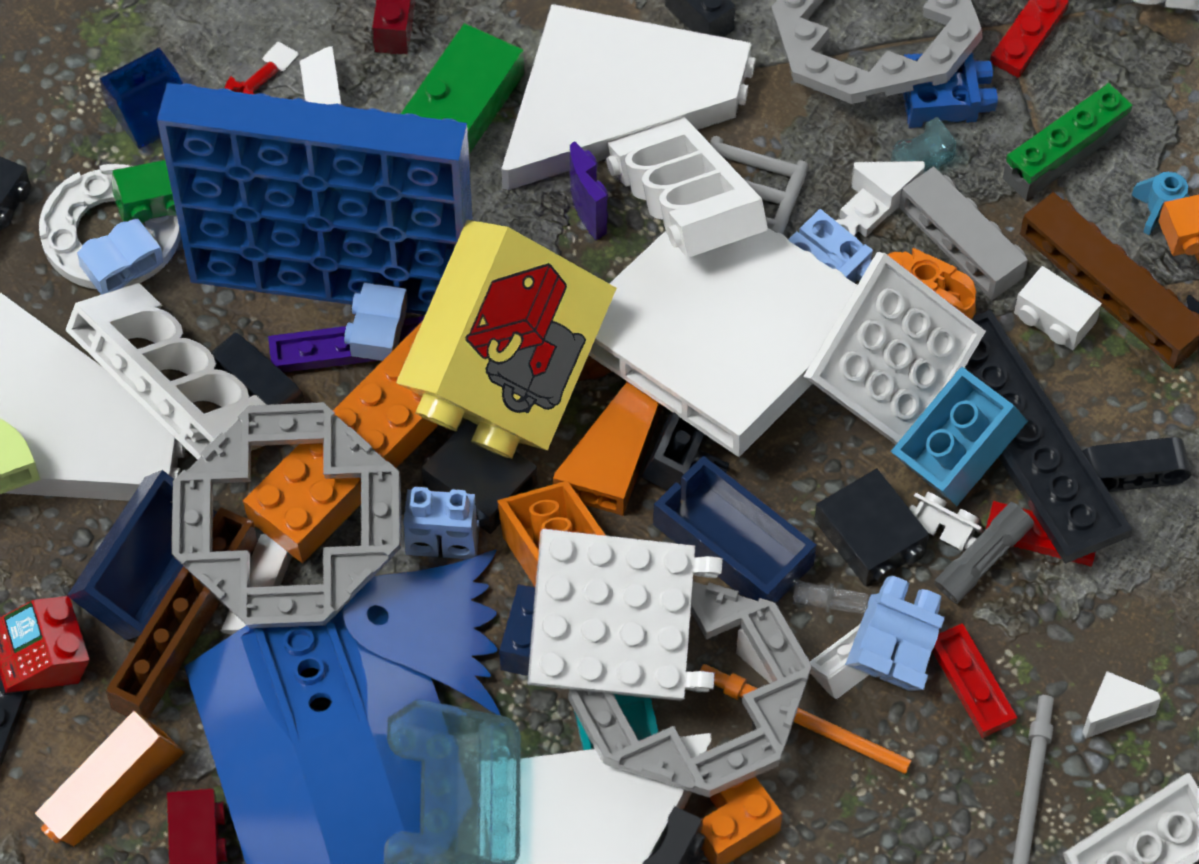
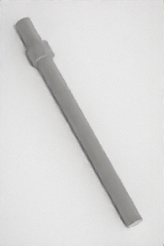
[1012,695,1054,864]

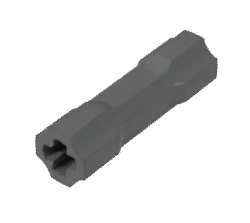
[934,501,1034,604]

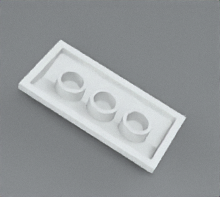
[1063,773,1199,864]

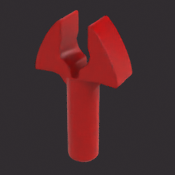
[224,61,278,94]

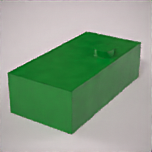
[401,23,524,154]

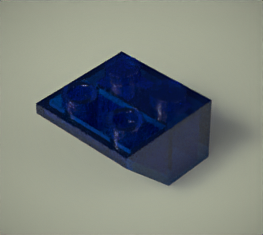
[99,47,183,149]

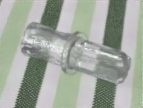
[793,580,869,614]

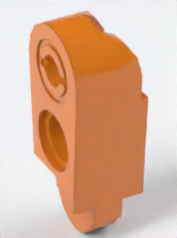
[887,248,976,319]

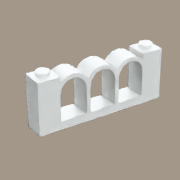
[606,117,768,258]
[66,283,266,460]

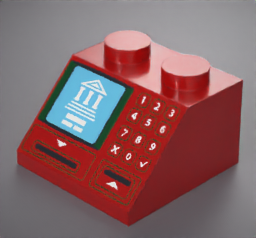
[0,596,89,693]

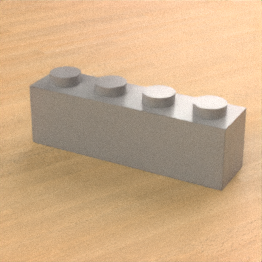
[899,166,1028,300]

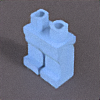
[788,209,873,283]
[403,487,480,559]
[845,576,945,691]

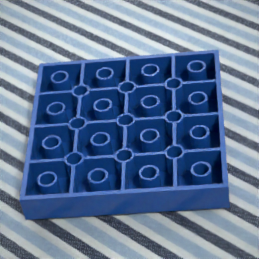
[157,83,473,315]

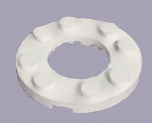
[39,164,181,289]

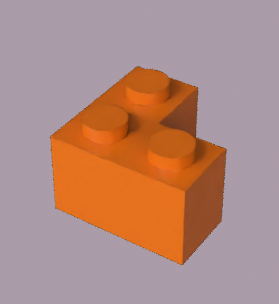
[1158,194,1199,263]
[701,777,783,864]

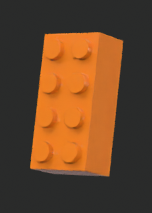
[497,481,606,588]

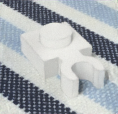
[835,188,889,237]

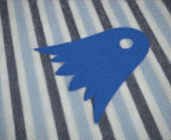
[342,549,501,716]

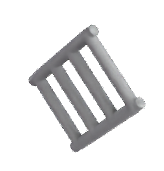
[710,136,809,234]

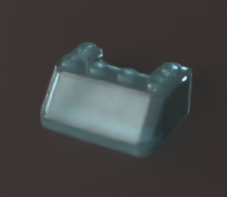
[384,699,521,864]

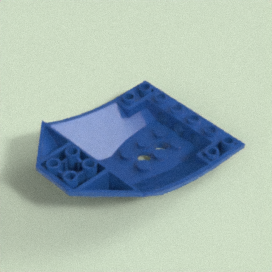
[184,605,474,864]

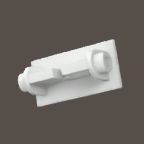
[909,492,984,552]

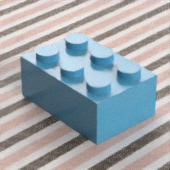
[891,366,1028,506]

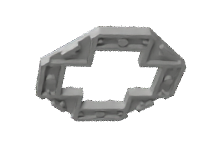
[772,0,982,104]
[172,402,401,628]
[568,581,811,797]

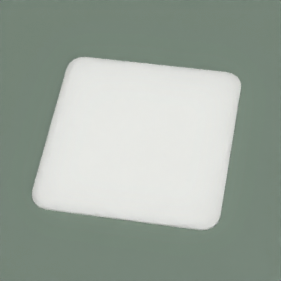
[262,42,298,71]

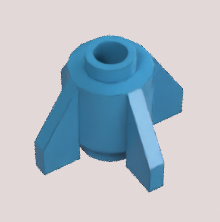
[1132,172,1189,235]

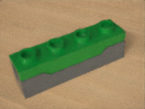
[1002,83,1133,201]

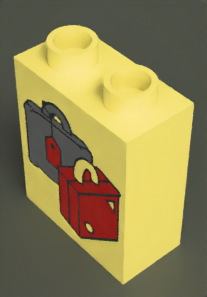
[396,220,617,459]

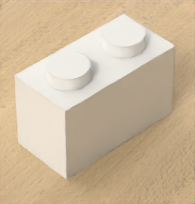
[1014,266,1102,350]

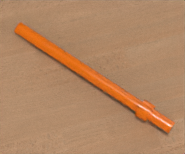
[700,664,912,774]

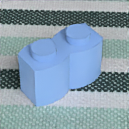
[77,219,163,295]
[344,283,408,361]

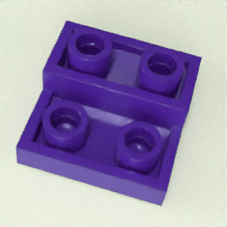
[570,141,608,241]

